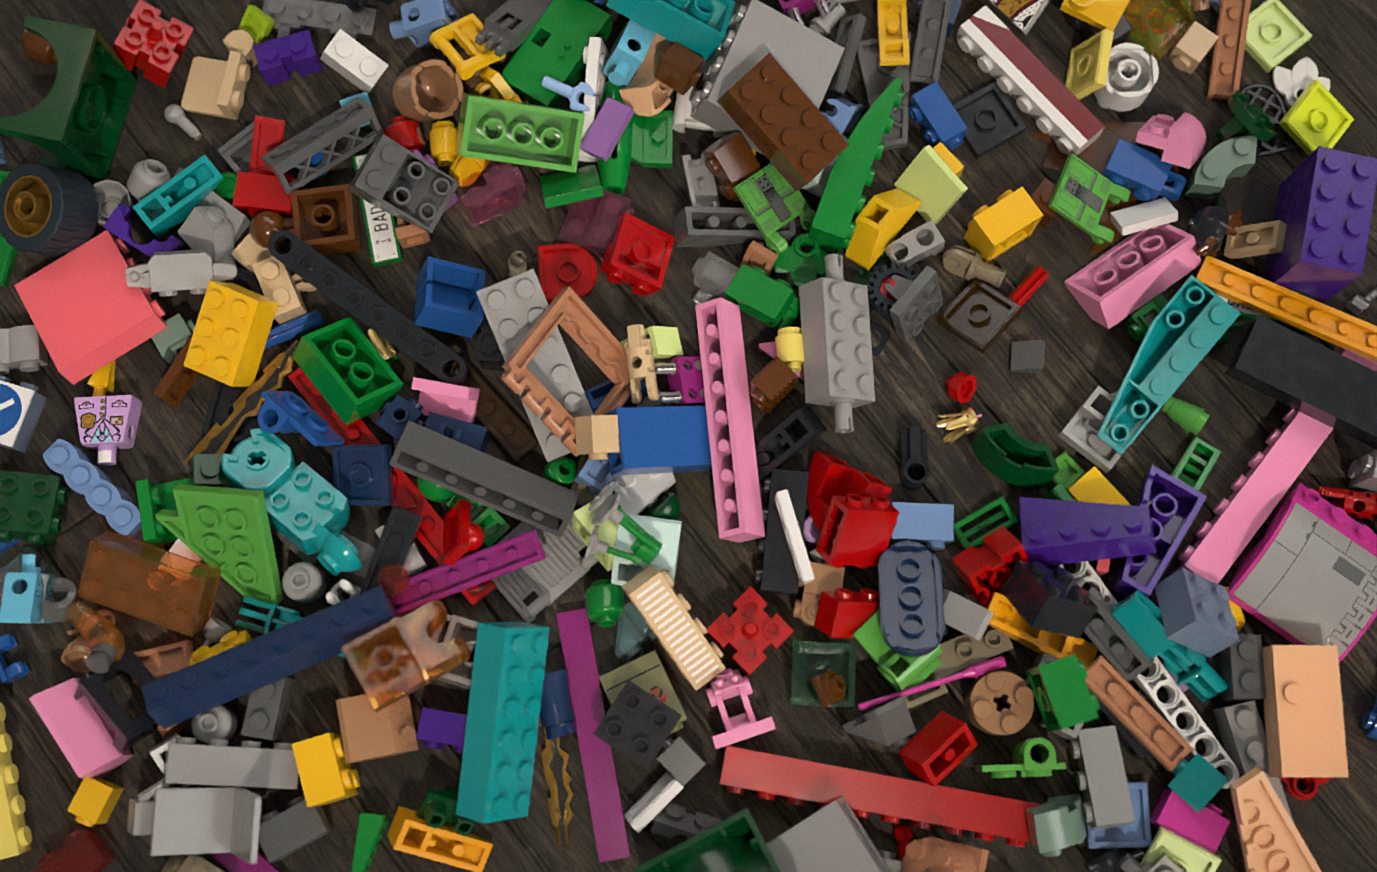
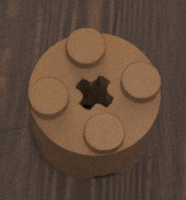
[964,671,1034,736]

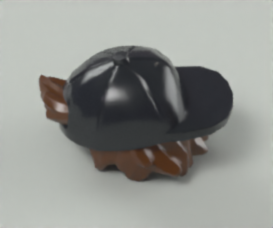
[1187,196,1243,257]

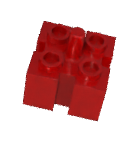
[112,0,194,88]
[951,526,1029,609]
[706,586,794,677]

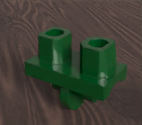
[416,786,475,836]

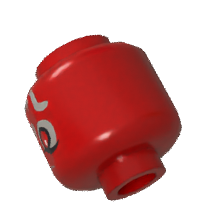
[384,116,426,153]

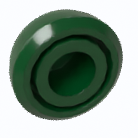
[642,492,683,522]

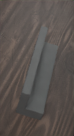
[261,97,384,195]

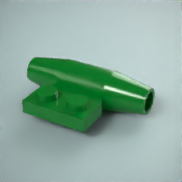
[597,81,673,196]

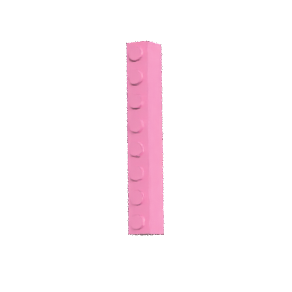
[695,298,765,543]

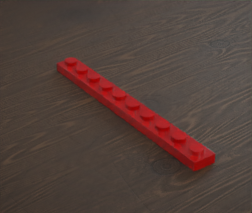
[287,367,497,606]

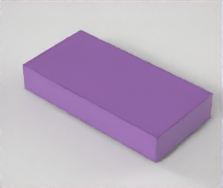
[580,98,635,162]

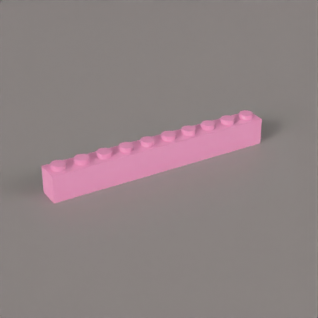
[1176,345,1377,584]

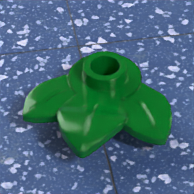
[774,233,829,289]

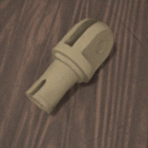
[942,245,1007,288]

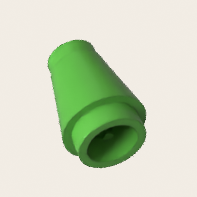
[1162,396,1210,436]

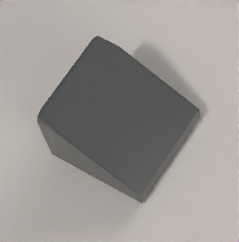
[1010,340,1045,374]

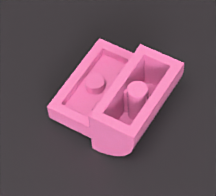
[1135,112,1206,169]

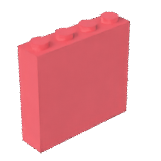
[14,230,167,385]

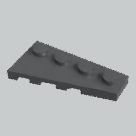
[856,32,911,151]

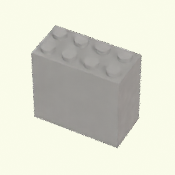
[691,0,845,156]

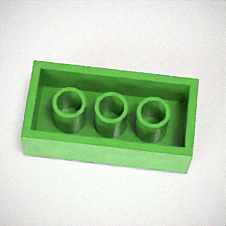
[455,93,585,173]

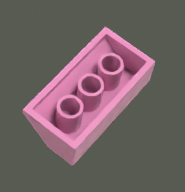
[1064,224,1202,329]

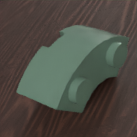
[1184,136,1257,200]
[1025,793,1087,857]

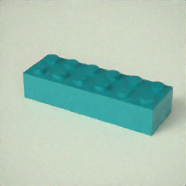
[456,622,550,823]

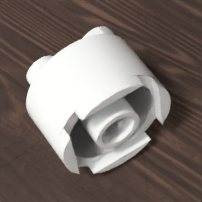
[1094,43,1159,111]

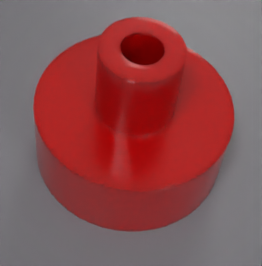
[945,371,977,403]

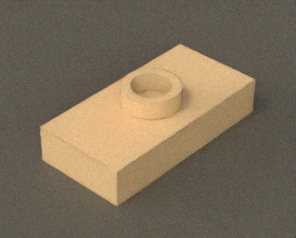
[1224,220,1287,259]

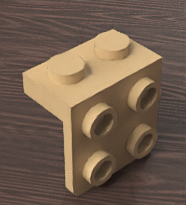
[181,51,251,120]

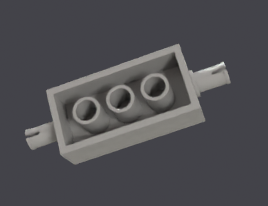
[799,254,875,433]

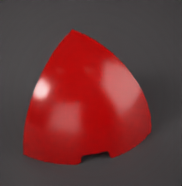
[807,450,893,531]

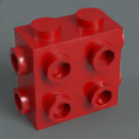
[815,493,900,568]

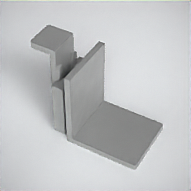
[127,786,261,864]

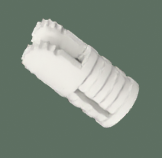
[326,579,361,605]

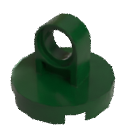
[1216,91,1277,143]

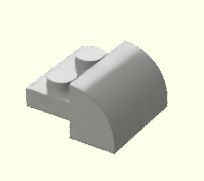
[1058,385,1136,474]

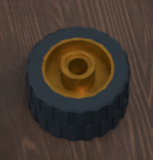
[0,162,99,257]

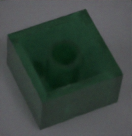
[789,641,856,709]

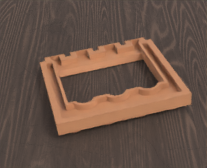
[501,287,642,457]

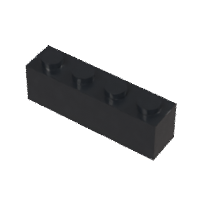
[755,469,809,597]

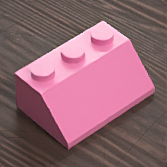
[29,678,134,778]

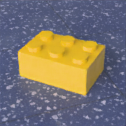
[183,280,279,387]

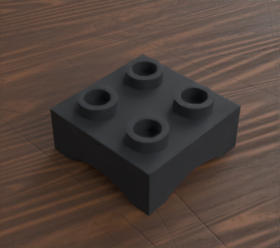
[593,680,682,770]

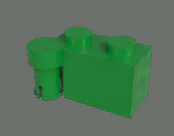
[724,264,801,333]

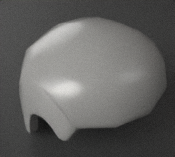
[93,179,133,226]

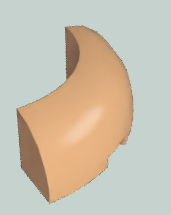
[619,33,674,117]

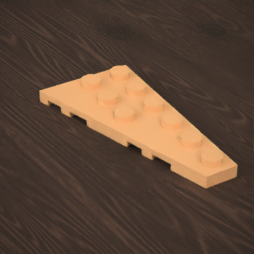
[1230,766,1321,872]

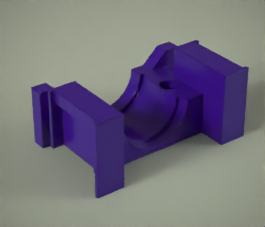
[103,202,184,257]

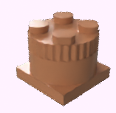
[901,837,989,872]

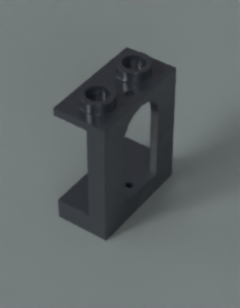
[74,651,159,753]

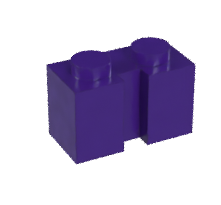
[253,30,324,86]

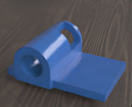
[258,391,345,446]

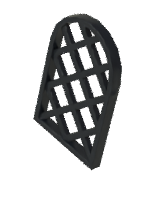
[1242,84,1297,158]

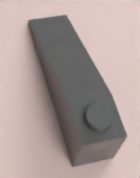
[673,207,797,247]

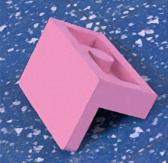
[411,377,480,423]

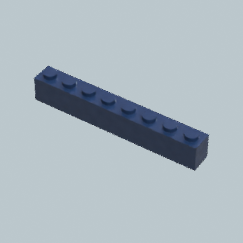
[142,585,401,729]

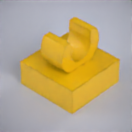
[475,67,515,100]

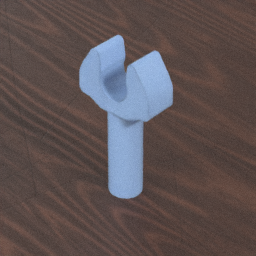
[542,76,597,112]

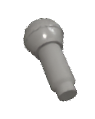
[164,104,202,140]

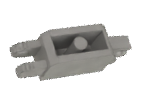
[125,249,238,296]

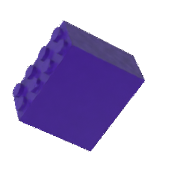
[1264,146,1377,304]

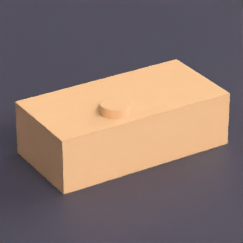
[1262,645,1348,778]

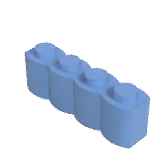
[43,439,143,541]

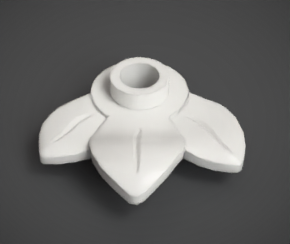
[1273,57,1330,109]

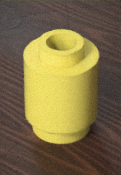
[775,327,804,373]

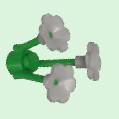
[583,481,663,566]

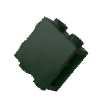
[0,470,69,546]

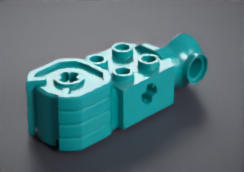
[221,428,362,576]

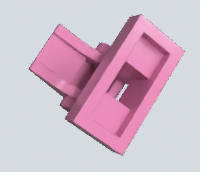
[706,669,776,749]

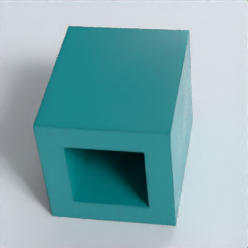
[1168,753,1228,813]

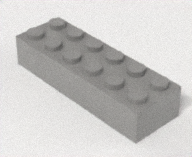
[476,268,593,462]

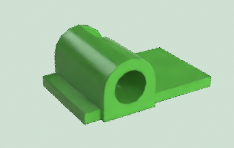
[852,610,943,697]
[973,737,1066,778]

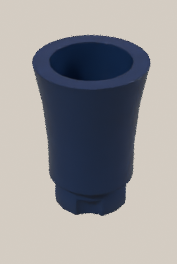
[539,669,577,740]

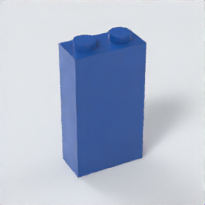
[605,406,712,476]

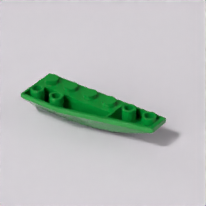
[808,77,905,254]

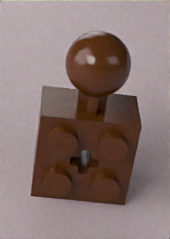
[250,184,362,256]

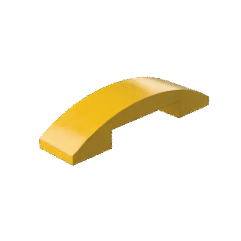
[877,0,910,66]

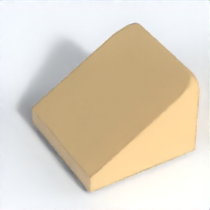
[231,233,273,273]

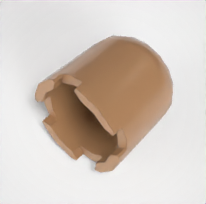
[392,59,463,122]

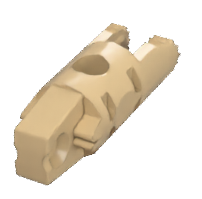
[624,324,659,404]

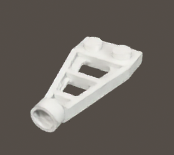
[578,37,609,162]

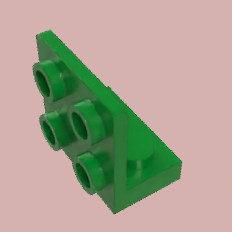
[135,478,190,546]

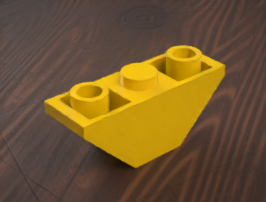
[845,188,922,271]

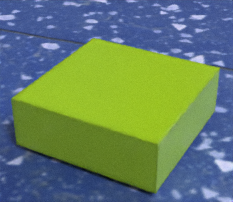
[238,5,275,44]

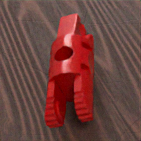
[1316,486,1377,519]

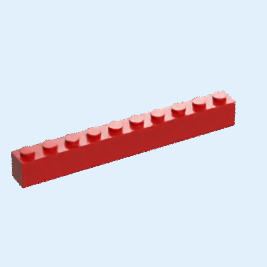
[719,746,1040,848]

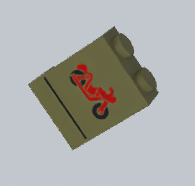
[599,650,688,735]

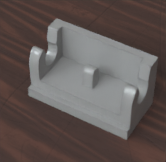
[682,153,720,207]

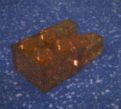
[341,600,471,713]

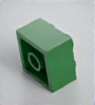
[1025,655,1099,732]

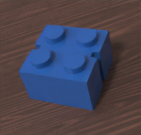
[414,256,485,338]

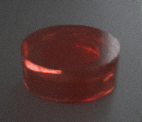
[377,564,410,596]

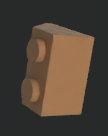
[336,688,419,764]

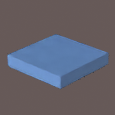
[1082,782,1152,849]

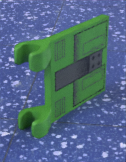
[1048,154,1130,244]
[733,163,816,254]

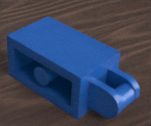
[1102,139,1187,201]

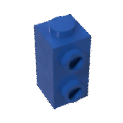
[908,82,968,151]

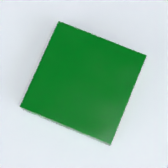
[539,164,604,209]

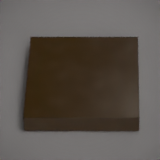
[937,278,1022,353]

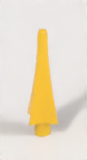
[87,359,116,397]

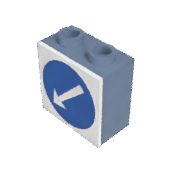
[0,375,47,453]

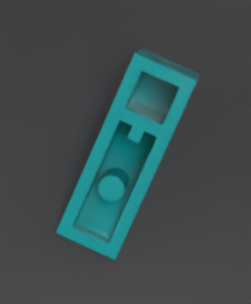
[132,155,224,239]

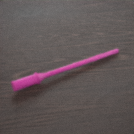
[858,656,1006,710]

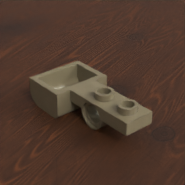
[895,625,1013,709]

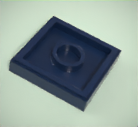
[332,444,393,506]

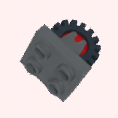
[867,263,943,343]

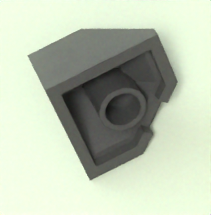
[840,696,916,749]

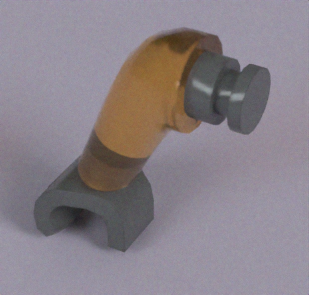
[41,577,126,674]

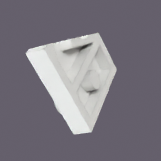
[611,473,676,515]

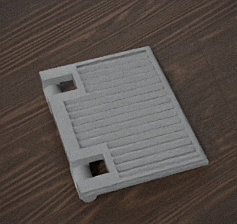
[492,510,598,623]

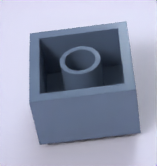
[1155,568,1239,657]

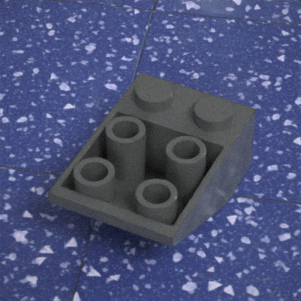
[347,134,460,233]

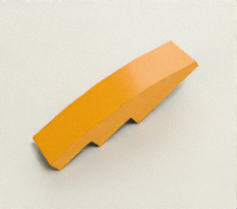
[987,592,1098,668]

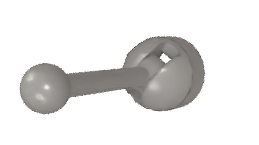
[202,616,232,646]

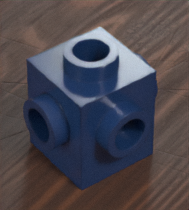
[376,395,427,442]

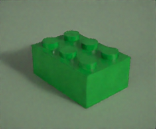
[292,317,403,425]

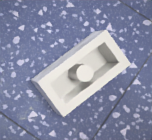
[320,29,389,93]

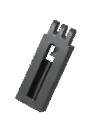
[475,0,553,57]

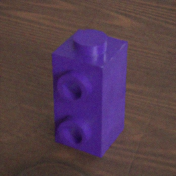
[416,707,467,753]

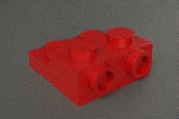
[600,212,675,296]

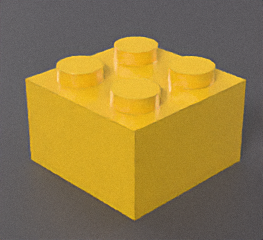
[964,186,1043,263]
[292,733,360,807]

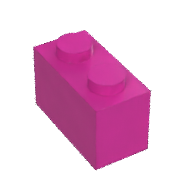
[1150,789,1231,854]

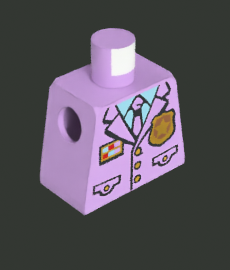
[74,395,142,466]

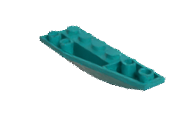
[1096,275,1241,455]

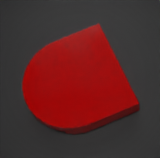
[537,243,598,304]

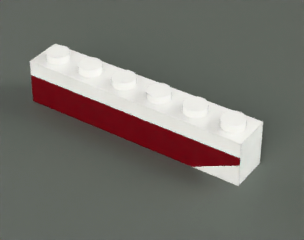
[956,5,1105,156]

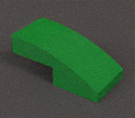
[445,493,511,547]

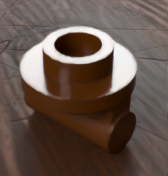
[811,670,846,708]

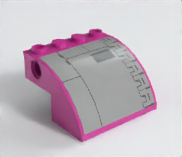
[1227,483,1377,663]

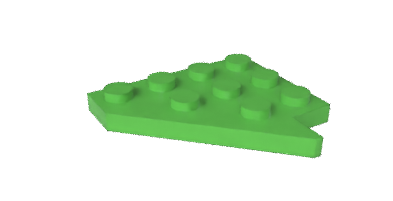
[156,484,284,605]

